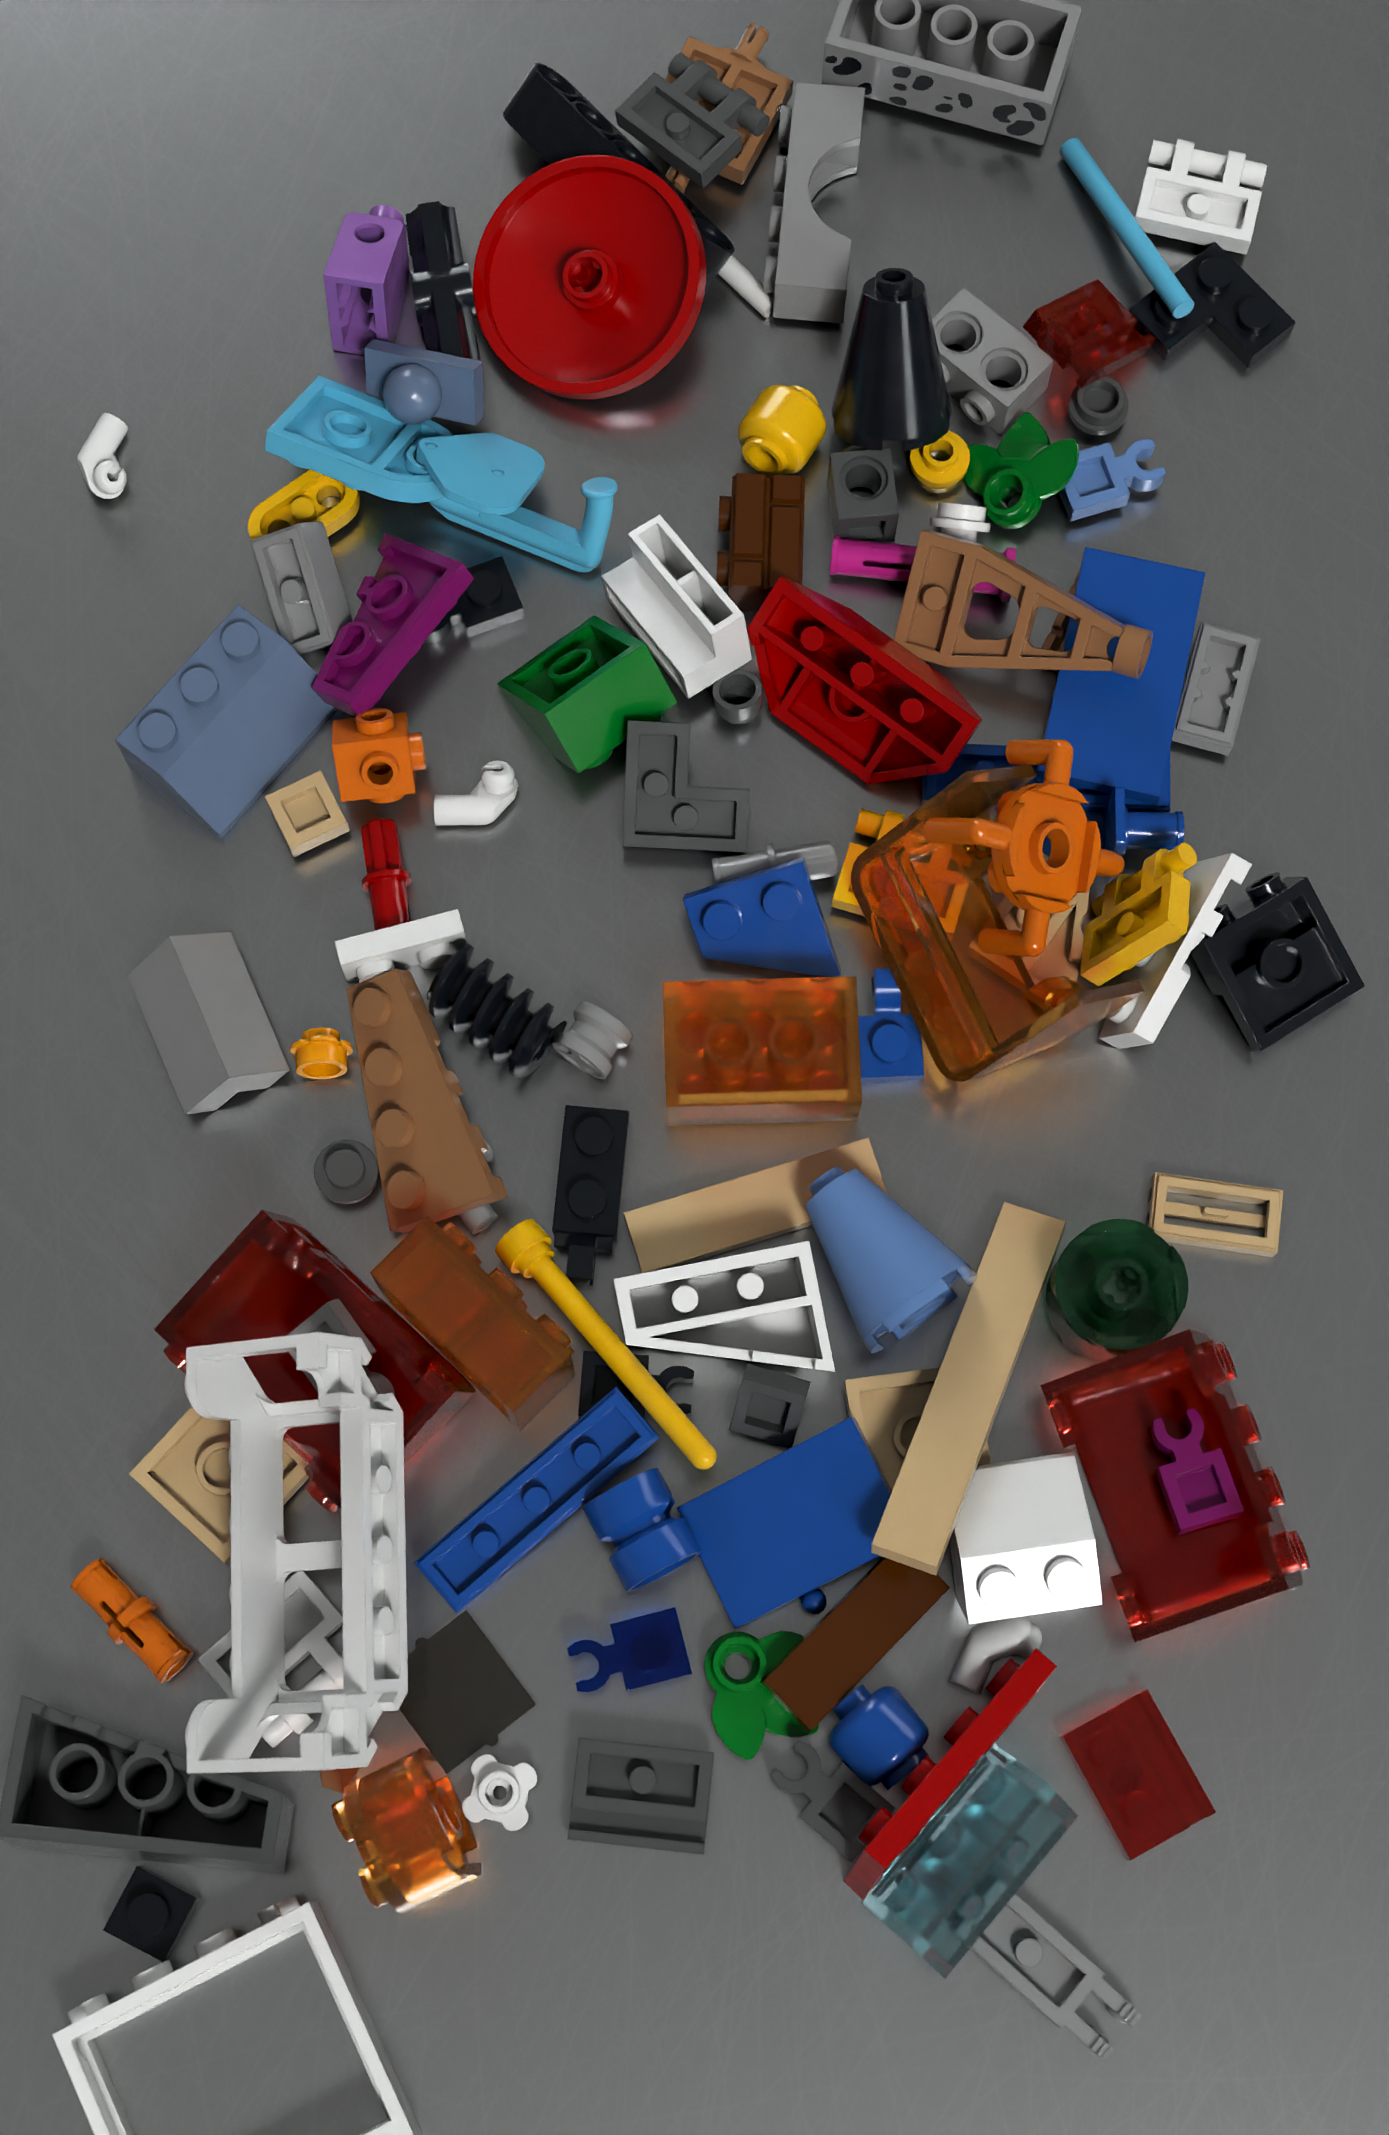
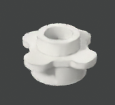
[462,1754,537,1831]

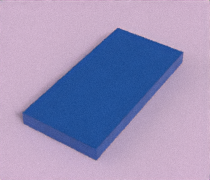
[1035,547,1206,804]

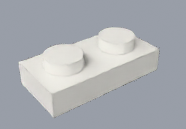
[334,909,467,983]

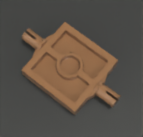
[665,23,793,194]

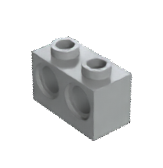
[932,287,1055,436]

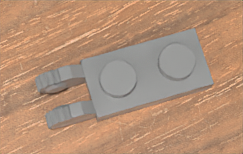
[952,1878,1142,2062]

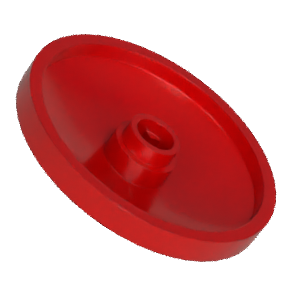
[473,155,706,400]

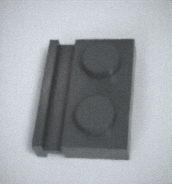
[567,1738,714,1855]

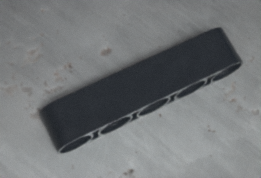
[503,63,735,291]

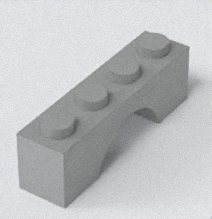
[763,82,865,323]

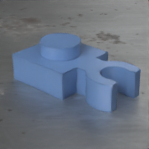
[1059,439,1166,522]

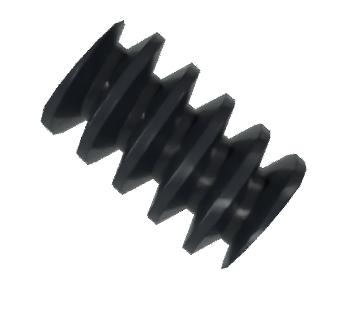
[427,943,567,1079]

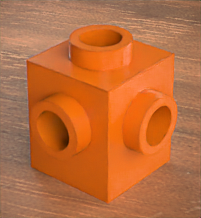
[332,708,426,804]

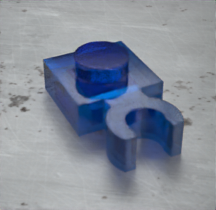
[567,1607,692,1693]

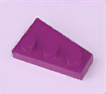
[311,533,474,717]

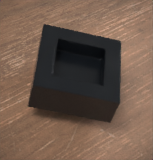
[103,1866,201,1962]

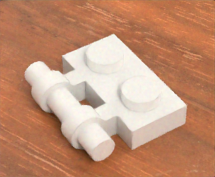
[1135,139,1267,255]
[197,1571,343,1748]

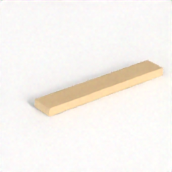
[872,1202,1066,1576]

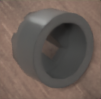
[713,669,763,724]

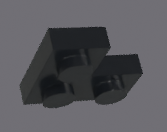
[1126,242,1296,368]

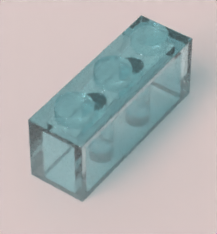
[862,1744,1078,1979]

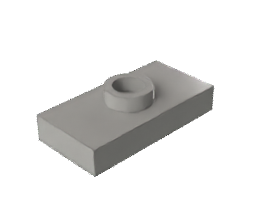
[1172,622,1261,756]

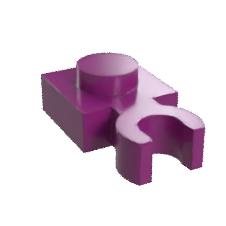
[1151,1408,1244,1535]

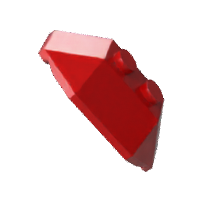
[747,576,983,784]

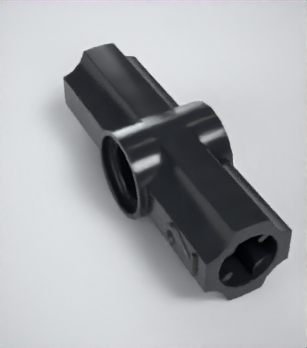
[405,201,481,361]

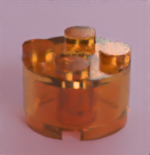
[332,1748,482,1914]

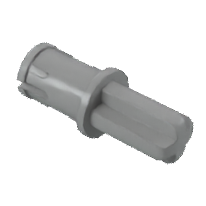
[712,840,838,884]

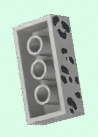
[822,0,1083,146]

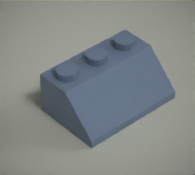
[115,604,338,840]

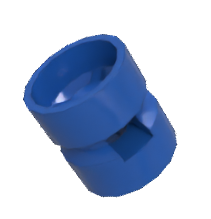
[583,1468,702,1593]

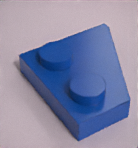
[683,857,841,978]

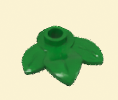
[964,412,1079,529]
[704,1630,819,1761]

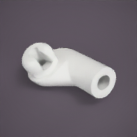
[77,413,128,499]
[434,760,518,826]
[950,1616,1042,1695]

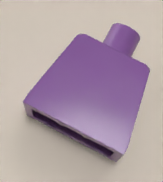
[323,205,410,356]

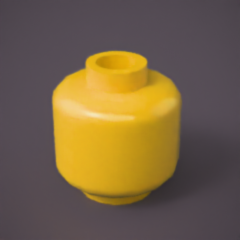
[738,384,826,476]

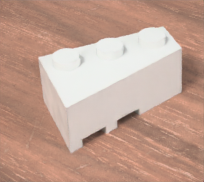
[613,1241,835,1372]

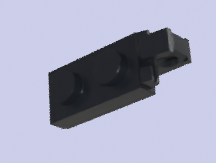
[552,1105,629,1286]

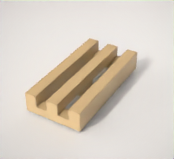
[1145,1172,1283,1257]

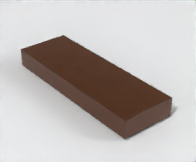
[760,1557,950,1732]

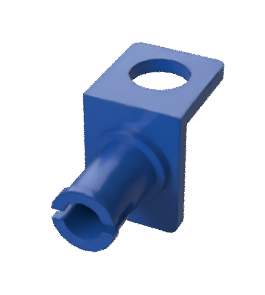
[1043,787,1184,857]

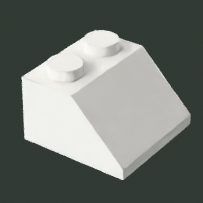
[949,1452,1103,1624]

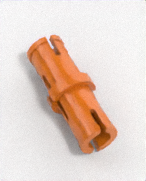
[70,1557,193,1684]

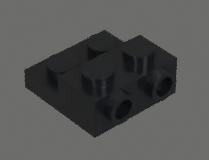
[1190,872,1365,1051]

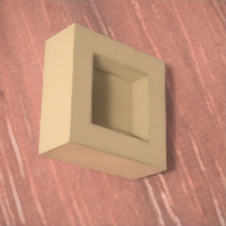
[264,770,350,857]

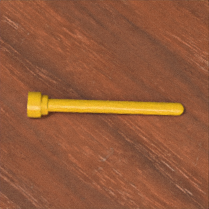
[495,1219,717,1470]

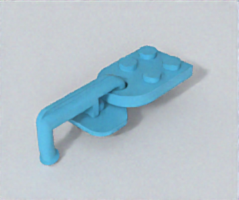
[264,375,618,573]

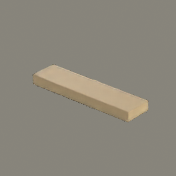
[624,1138,888,1273]

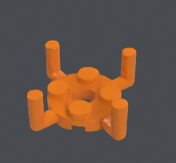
[923,739,1125,957]

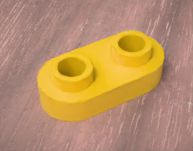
[248,469,360,540]

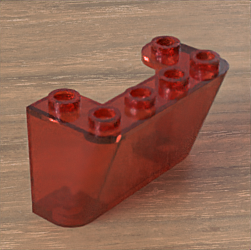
[1040,1329,1310,1642]

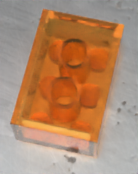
[663,976,862,1126]
[370,1216,576,1432]

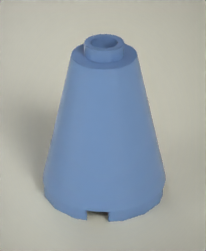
[805,1166,977,1354]

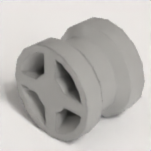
[552,1001,633,1079]

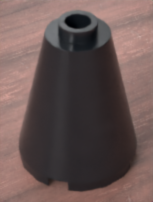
[831,268,952,451]

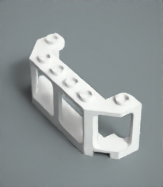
[184,1332,408,1774]

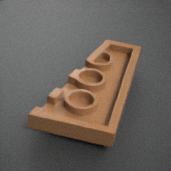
[346,969,509,1233]

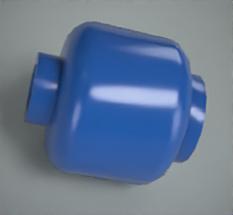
[828,1684,929,1790]

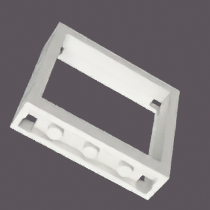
[52,1895,422,2135]

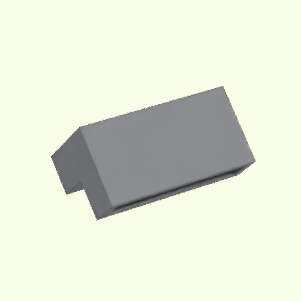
[127,931,290,1115]

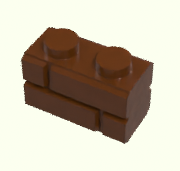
[716,473,805,612]

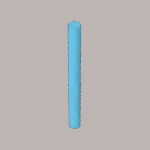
[1060,138,1194,319]

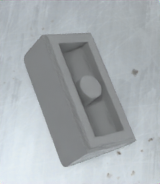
[250,521,353,655]

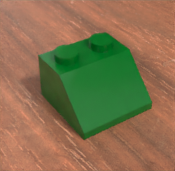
[497,615,677,773]

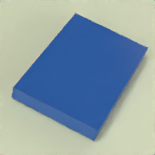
[677,1417,892,1629]

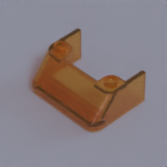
[851,765,1145,1082]

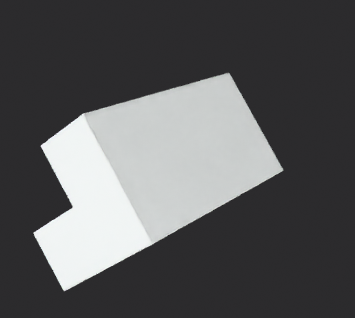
[601,514,752,699]

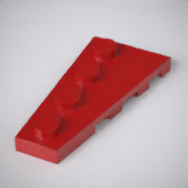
[843,1648,1057,1901]

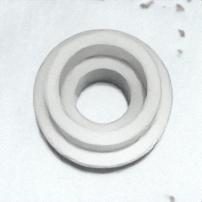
[929,502,991,543]

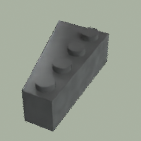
[0,1695,294,1874]

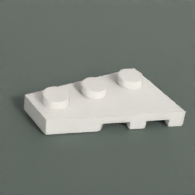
[1099,853,1252,1049]

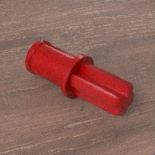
[361,818,412,931]

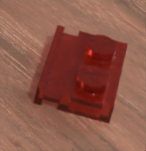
[1023,279,1156,389]
[1059,1689,1216,1860]

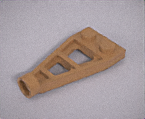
[894,530,1153,679]

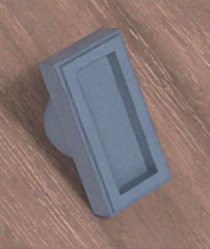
[364,339,484,426]

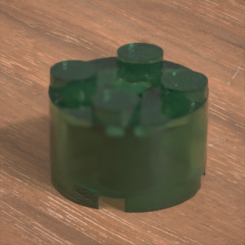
[1046,1219,1188,1363]

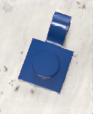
[855,968,924,1083]

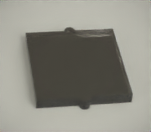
[399,1610,537,1774]

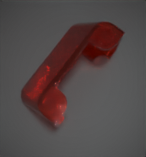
[154,1210,476,1513]

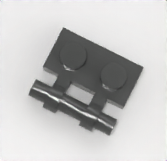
[615,53,770,188]

